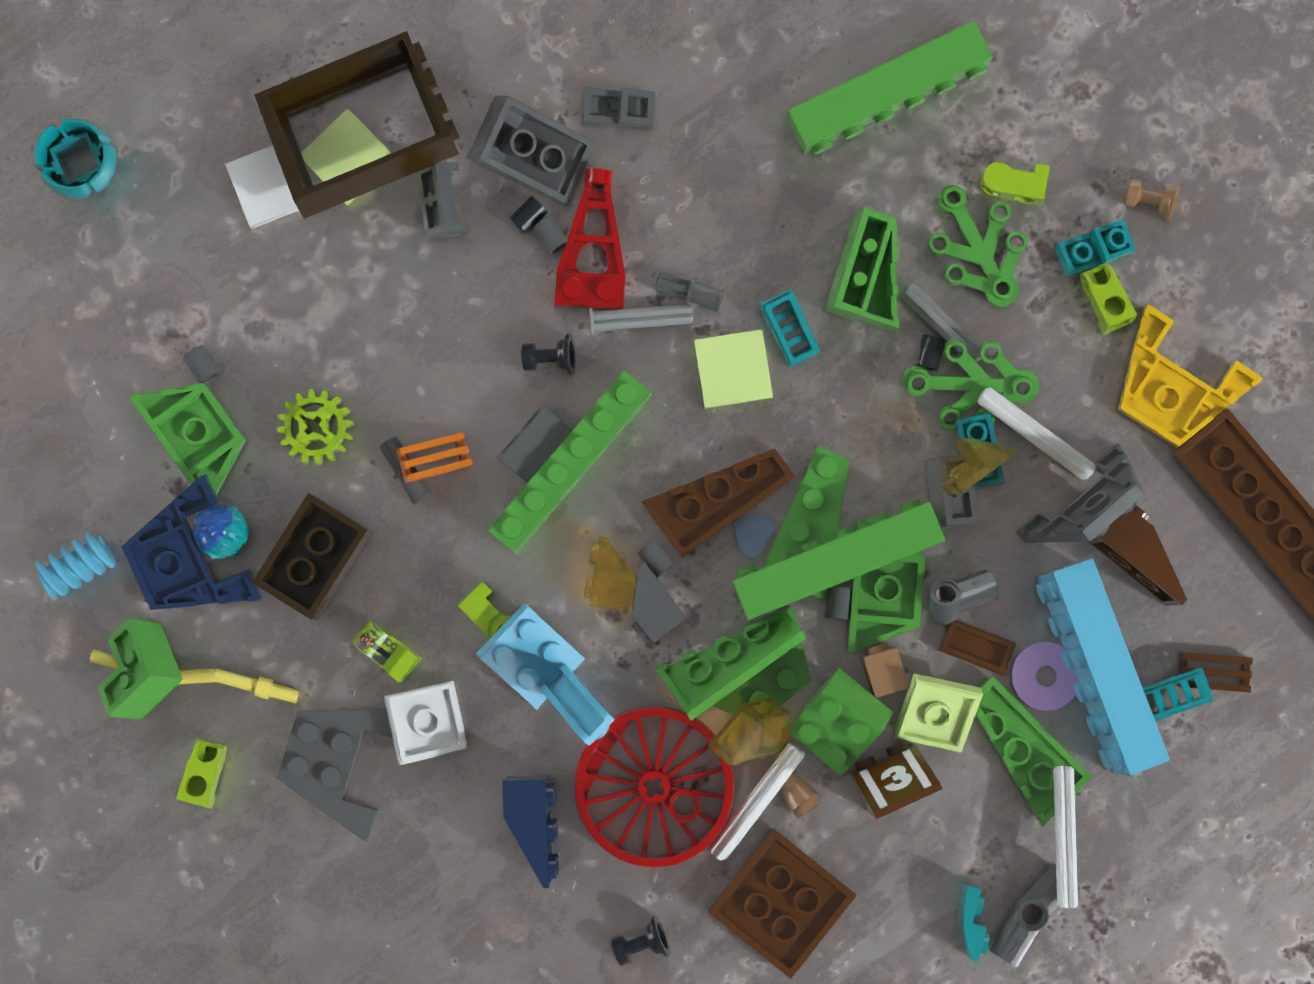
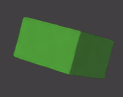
[98,618,183,720]

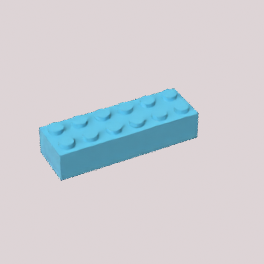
[1036,558,1170,776]

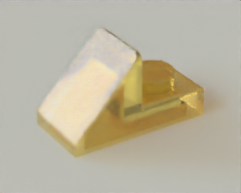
[941,438,1016,496]

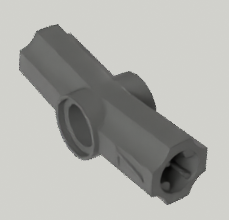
[990,863,1078,967]

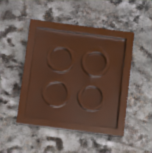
[708,828,857,979]

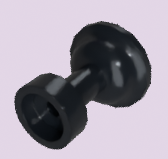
[521,334,576,375]
[611,915,670,966]

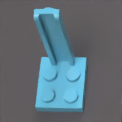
[476,603,614,746]

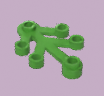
[928,185,1027,307]
[903,339,1040,429]

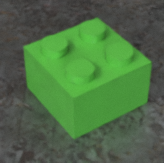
[787,667,893,776]

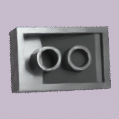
[467,96,596,205]

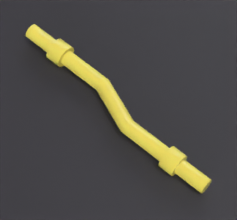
[90,649,300,704]

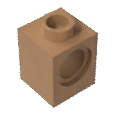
[861,643,909,698]

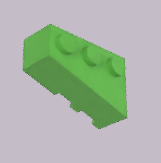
[824,207,899,332]

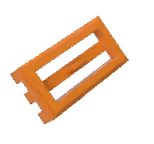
[396,432,473,484]

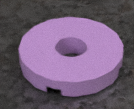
[1010,642,1078,711]

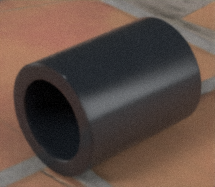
[509,196,548,235]
[914,334,946,371]

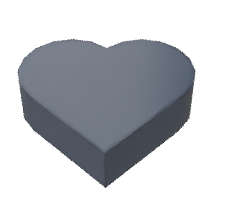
[732,515,775,558]

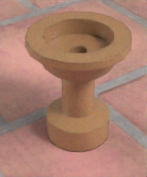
[1124,178,1181,224]

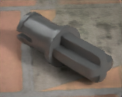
[655,272,725,311]
[380,437,432,505]

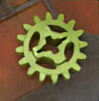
[277,389,354,465]

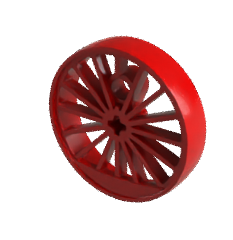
[574,706,734,868]

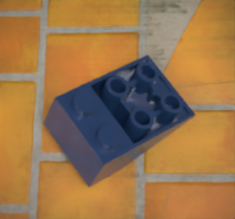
[502,775,559,888]

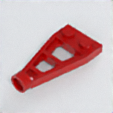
[554,168,626,310]

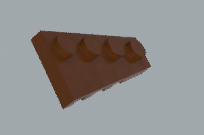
[642,448,795,558]

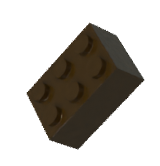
[252,493,373,620]

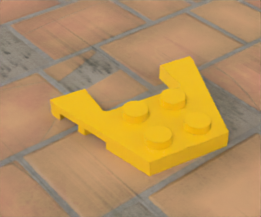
[1118,304,1263,448]

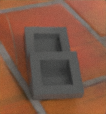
[581,87,656,127]

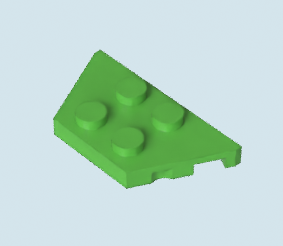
[129,383,246,496]
[846,519,926,653]
[713,607,811,726]

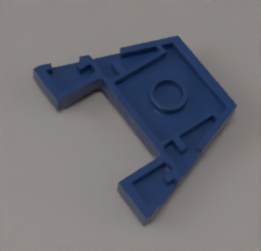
[121,474,262,610]

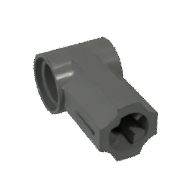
[928,569,999,624]

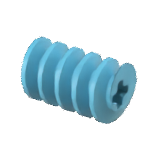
[35,532,117,601]

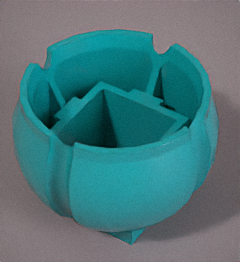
[35,119,117,199]

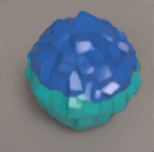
[192,504,250,559]

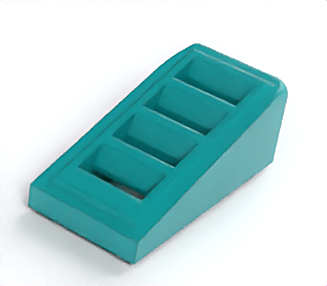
[757,289,821,367]
[1142,667,1214,721]

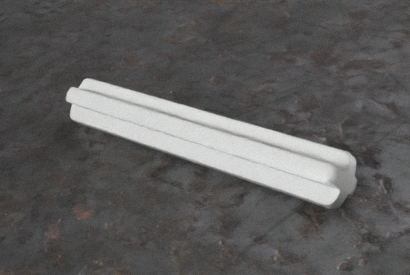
[977,388,1096,480]
[709,743,805,861]
[1053,766,1078,908]

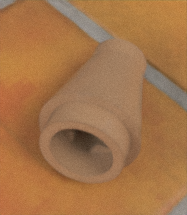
[779,771,821,819]

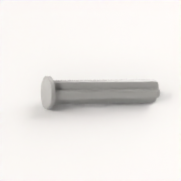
[901,282,990,363]
[589,304,693,336]

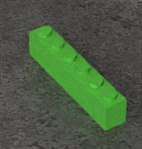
[786,21,993,155]
[488,370,652,554]
[732,499,946,621]

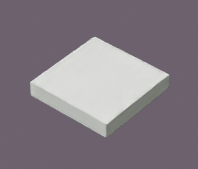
[225,145,299,229]
[384,681,468,765]

